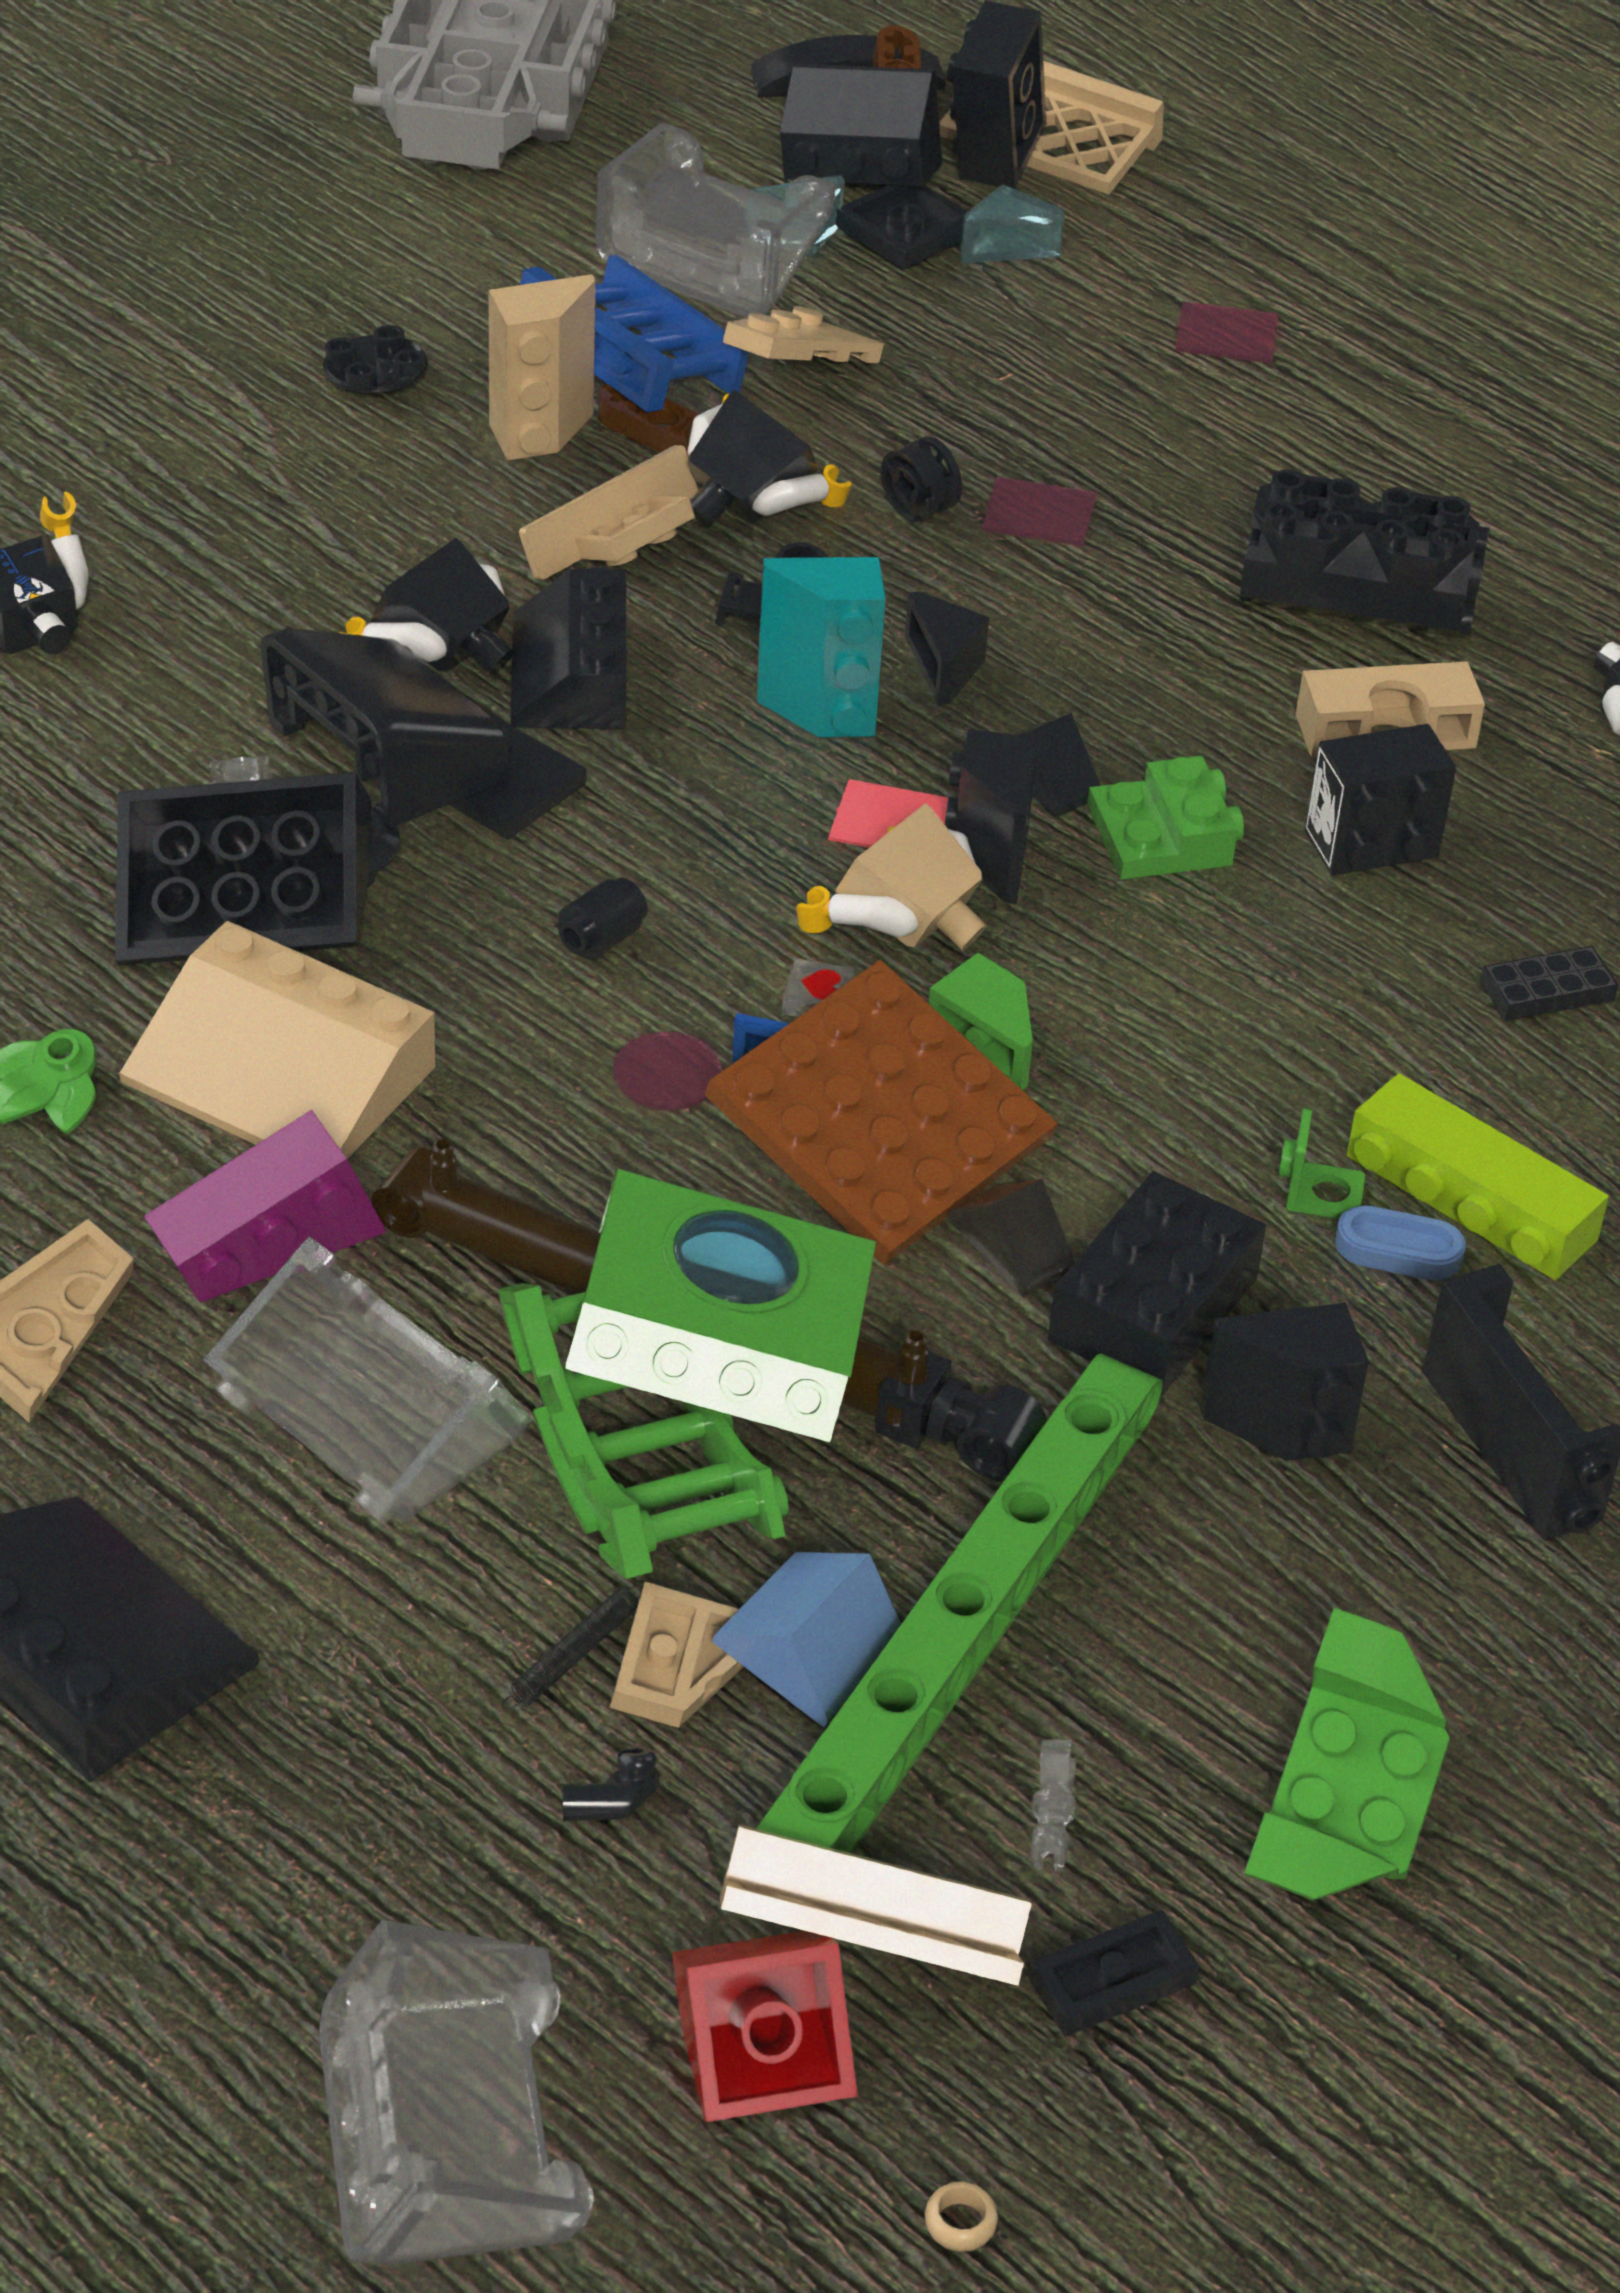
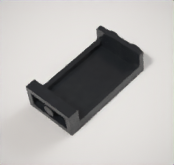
[1422,1264,1620,1541]

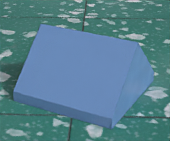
[712,1552,901,1728]

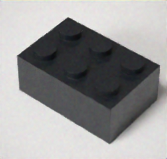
[947,1,1047,189]
[1048,1171,1267,1396]

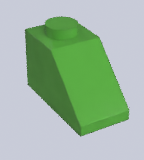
[929,953,1033,1091]

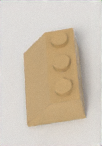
[489,274,596,461]

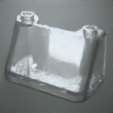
[595,122,836,317]
[203,1236,533,1525]
[320,1920,593,2265]

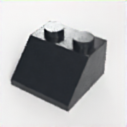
[945,729,1039,904]
[1200,1303,1369,1461]

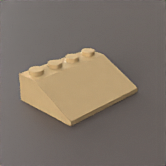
[119,921,435,1159]

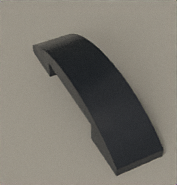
[751,35,946,97]

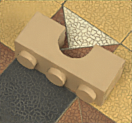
[1296,661,1485,758]

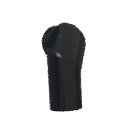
[562,1746,660,1821]

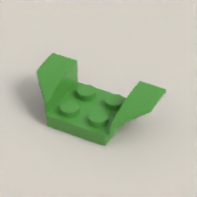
[1244,1608,1450,1901]

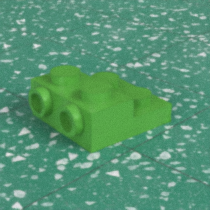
[1087,756,1244,880]

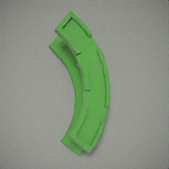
[498,1283,789,1579]

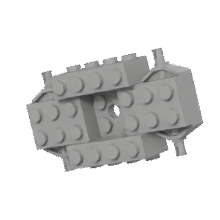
[353,0,616,170]

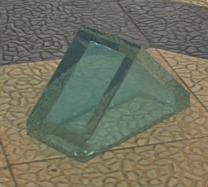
[961,184,1064,263]

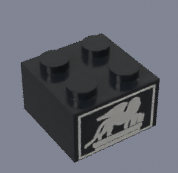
[1305,723,1457,876]

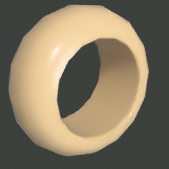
[924,2181,998,2252]

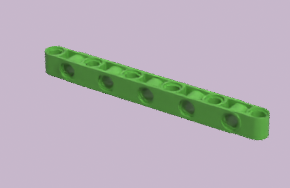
[756,1353,1163,1853]

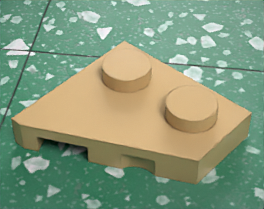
[609,1582,744,1728]

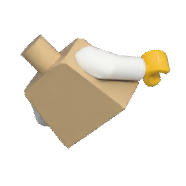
[796,803,987,951]

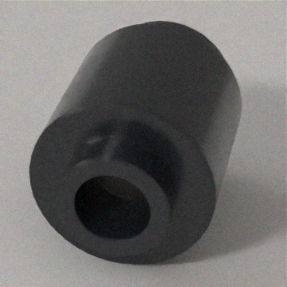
[558,877,648,959]

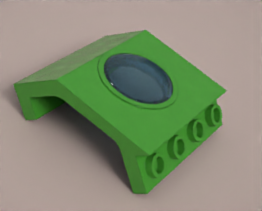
[565,1169,876,1442]

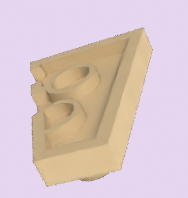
[723,306,884,363]
[0,1219,134,1423]

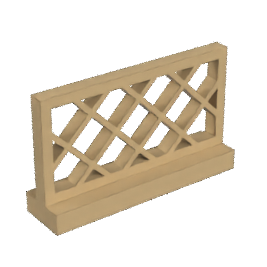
[939,61,1164,195]

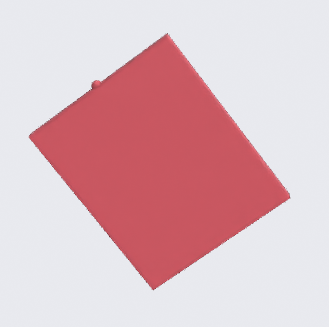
[828,779,949,848]

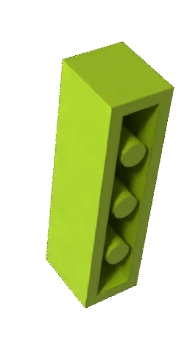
[1346,1073,1609,1281]

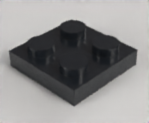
[836,185,977,270]

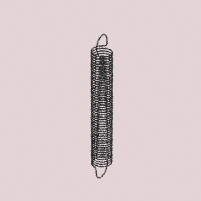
[501,1584,644,1709]

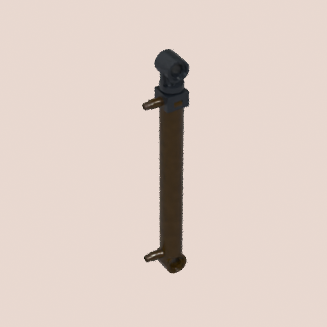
[371,1139,1047,1481]

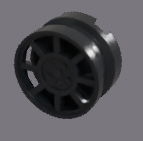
[881,436,962,523]

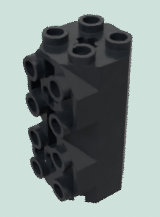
[1240,469,1490,638]

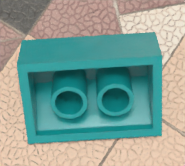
[756,557,886,737]

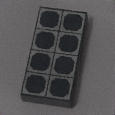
[1480,946,1618,1021]

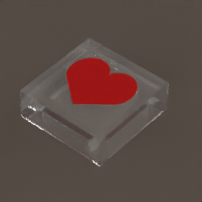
[782,958,855,1017]

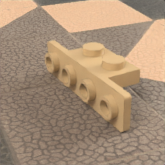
[519,445,698,580]

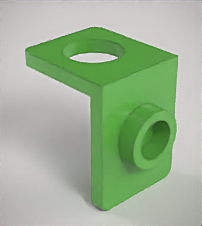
[1278,1108,1365,1219]

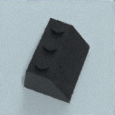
[780,64,943,186]
[511,567,626,729]

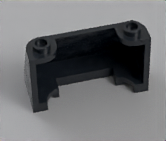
[261,628,512,828]

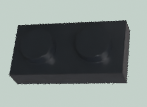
[1028,1909,1200,2037]

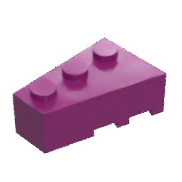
[144,1110,387,1303]

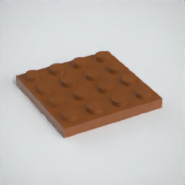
[704,960,1058,1265]

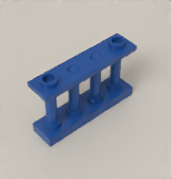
[520,254,750,412]

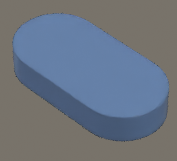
[1335,1206,1466,1280]

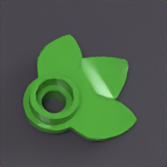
[0,1029,97,1134]

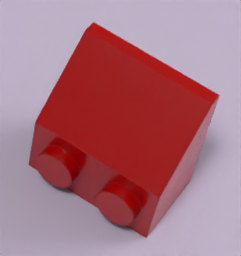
[672,1931,857,2122]

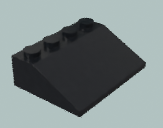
[115,772,372,965]
[0,1496,259,1782]

